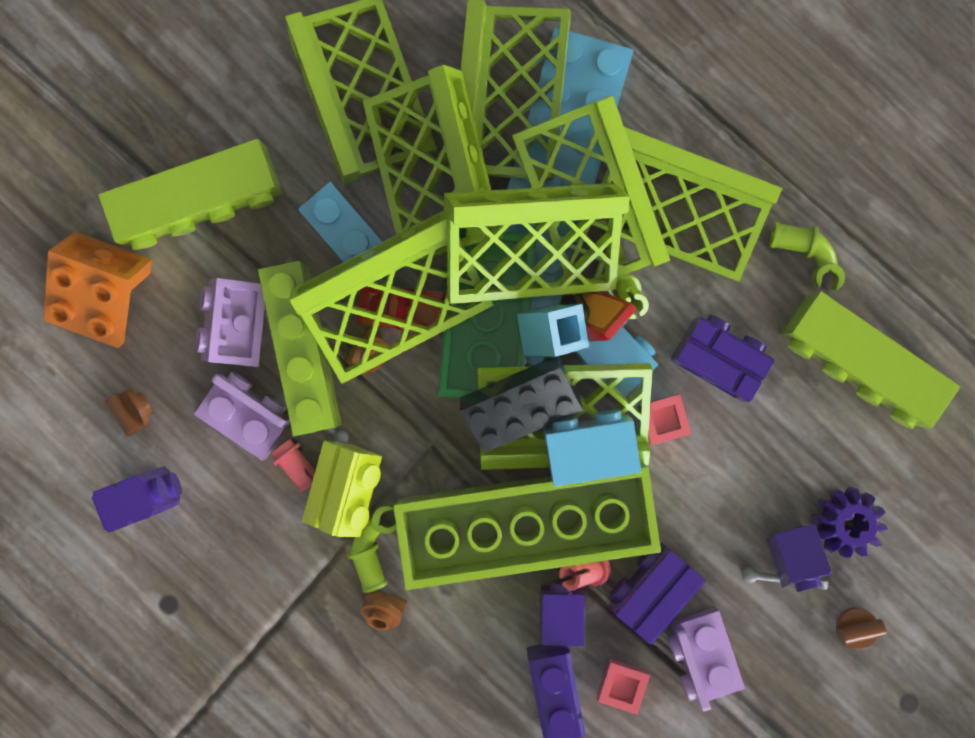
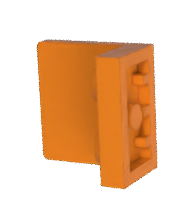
[44,231,152,348]

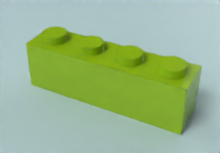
[98,139,283,250]
[258,261,342,437]
[780,291,961,429]

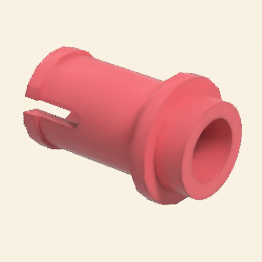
[270,439,316,493]
[559,560,611,591]

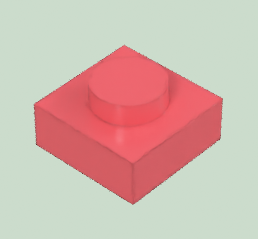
[638,394,691,445]
[596,658,650,715]

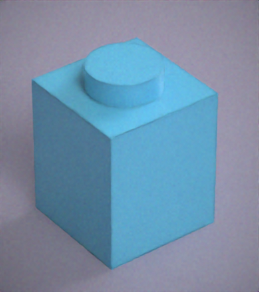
[517,304,589,357]

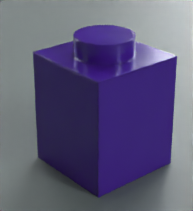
[766,524,832,592]
[540,579,585,646]

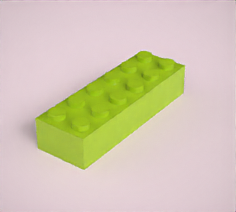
[393,465,661,590]

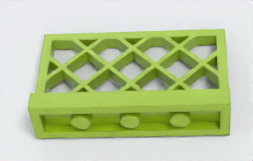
[285,0,437,186]
[461,0,571,181]
[363,65,503,262]
[512,95,670,295]
[591,127,783,282]
[444,183,630,304]
[289,210,494,384]
[478,363,652,470]

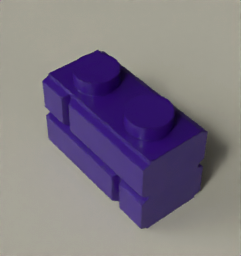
[670,314,774,403]
[91,466,182,533]
[609,542,706,645]
[526,644,586,738]

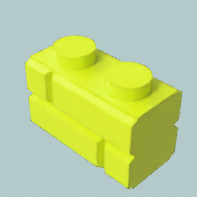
[302,440,383,537]

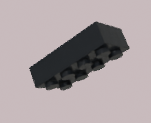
[460,356,583,453]

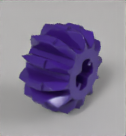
[811,487,888,559]

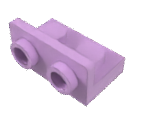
[195,278,265,367]
[194,371,290,461]
[667,607,745,712]

